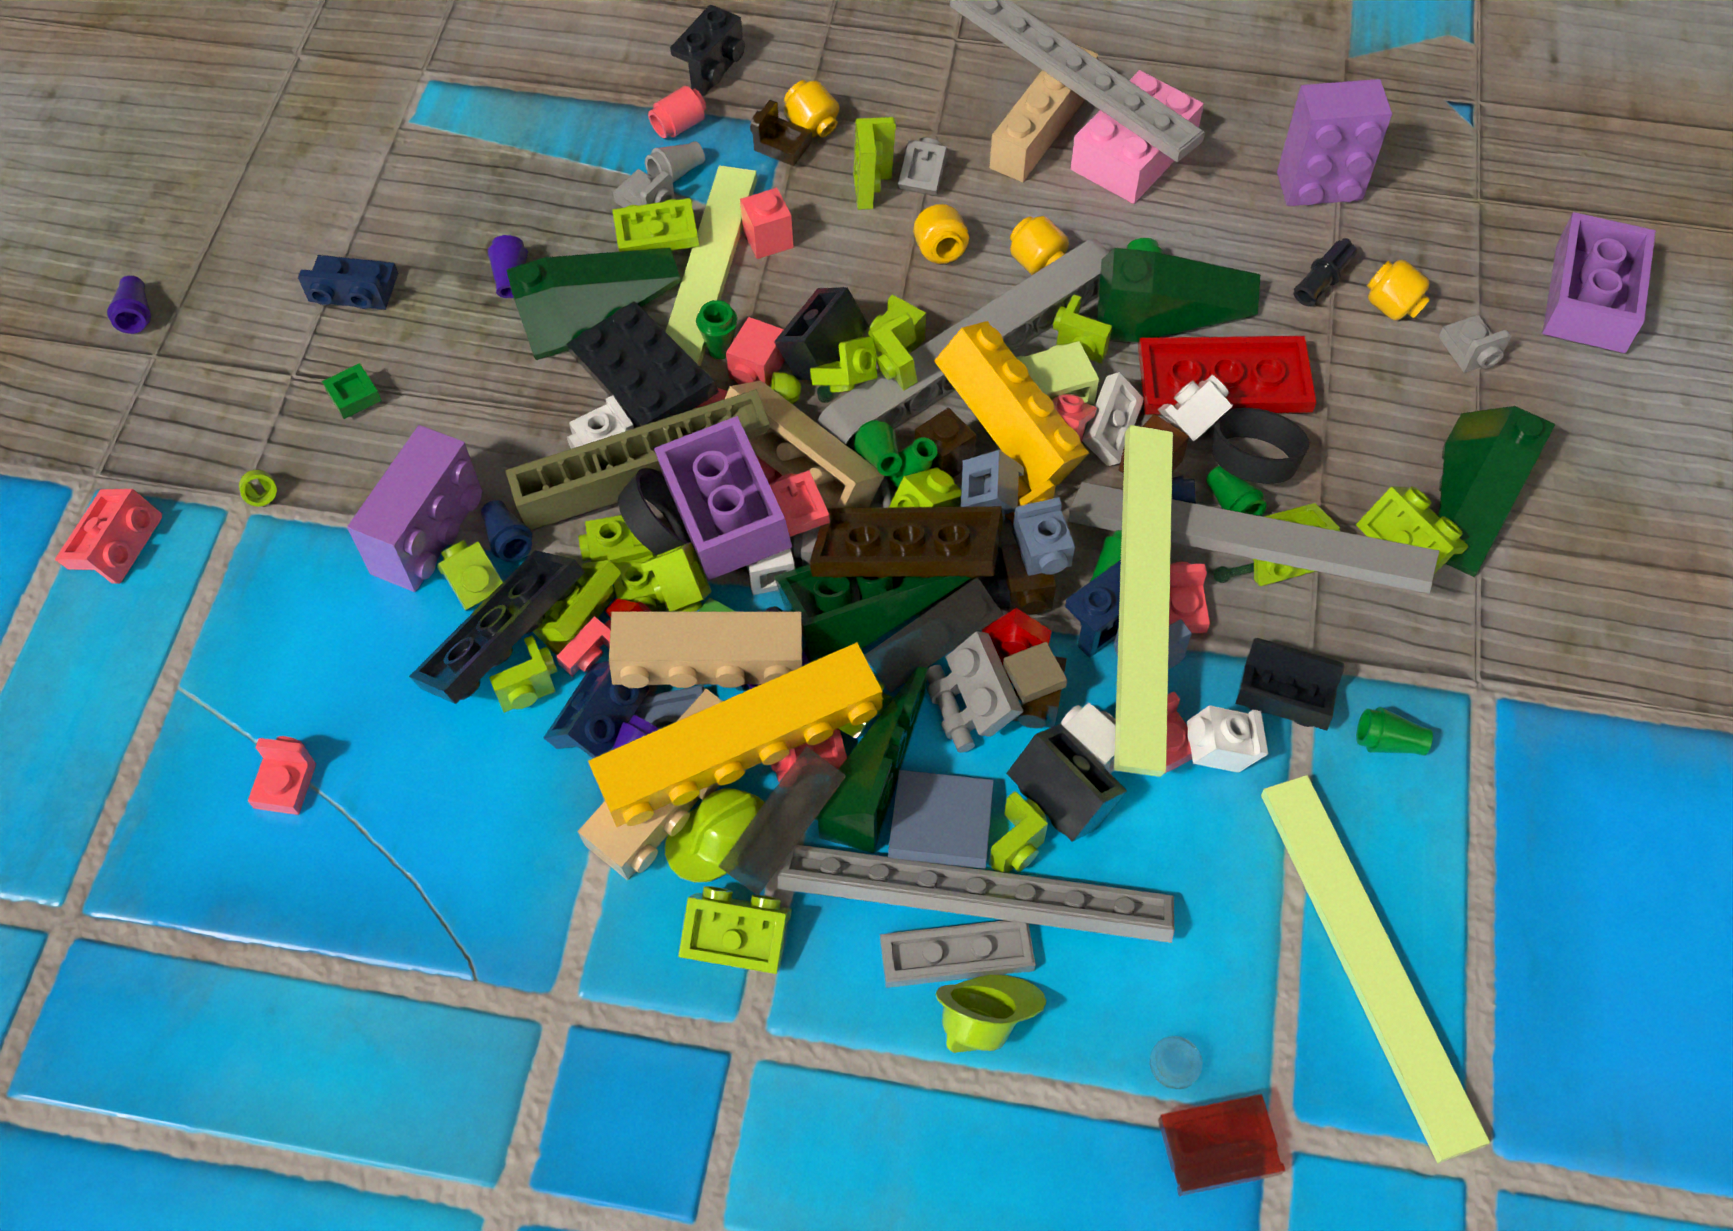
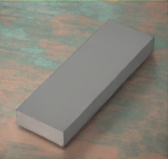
[880,920,1036,988]

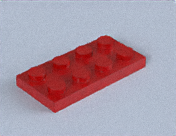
[1138,336,1316,415]

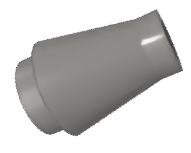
[645,141,705,183]

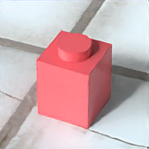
[740,188,794,259]
[726,317,785,386]

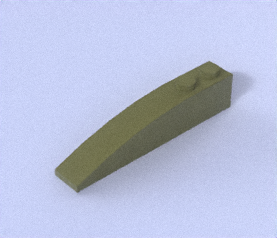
[505,389,771,530]

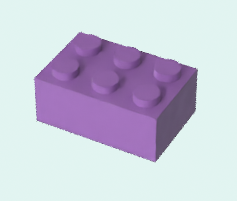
[1277,79,1392,206]
[1542,212,1656,353]
[654,416,792,581]
[347,425,482,592]

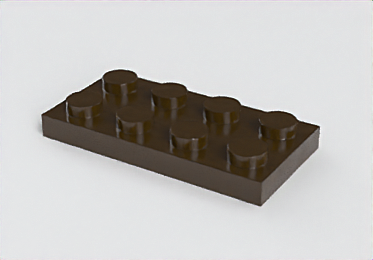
[809,506,1003,578]

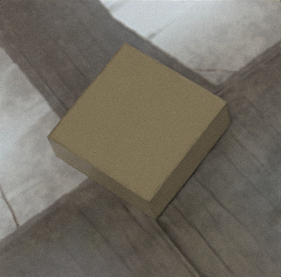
[1003,642,1067,704]

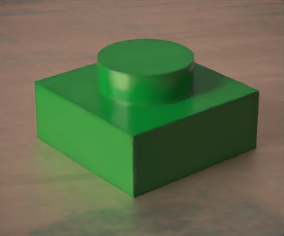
[322,363,382,419]

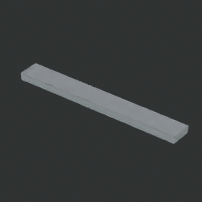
[950,0,1205,162]
[1069,482,1439,594]
[777,843,1174,943]

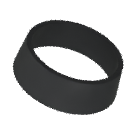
[1212,408,1310,484]
[618,468,693,555]

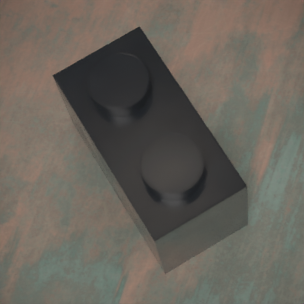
[774,287,869,380]
[1006,724,1127,842]

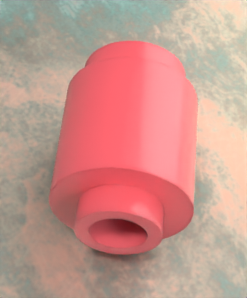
[648,86,706,139]

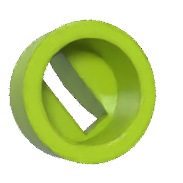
[771,372,801,404]
[239,469,277,507]

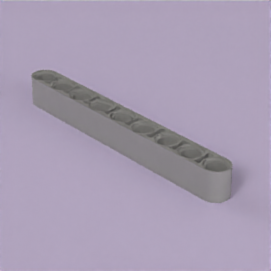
[817,239,1110,453]

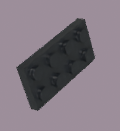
[567,301,719,427]
[409,550,585,704]

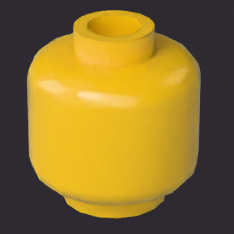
[784,80,839,138]
[913,204,969,264]
[1010,216,1069,275]
[1366,259,1430,321]

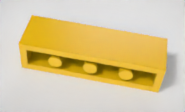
[934,321,1089,490]

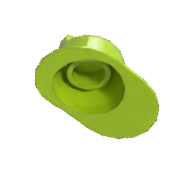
[665,788,774,883]
[935,975,1047,1053]

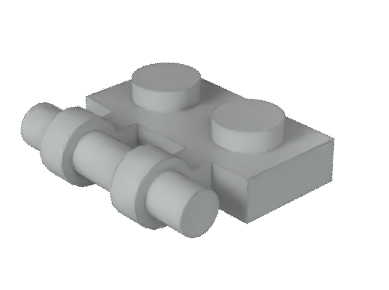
[927,631,1023,753]

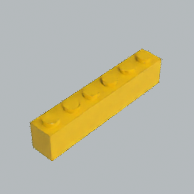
[588,643,882,827]

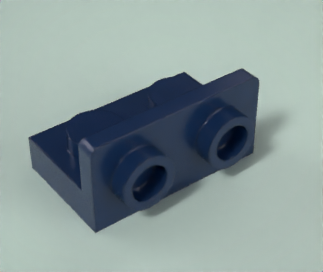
[298,255,399,310]
[1065,560,1121,658]
[543,661,649,758]

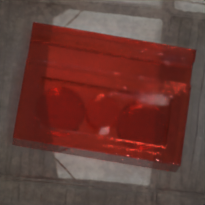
[1158,1094,1286,1196]

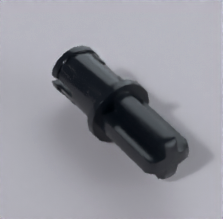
[1293,238,1357,307]

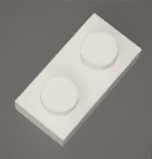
[1082,372,1144,467]

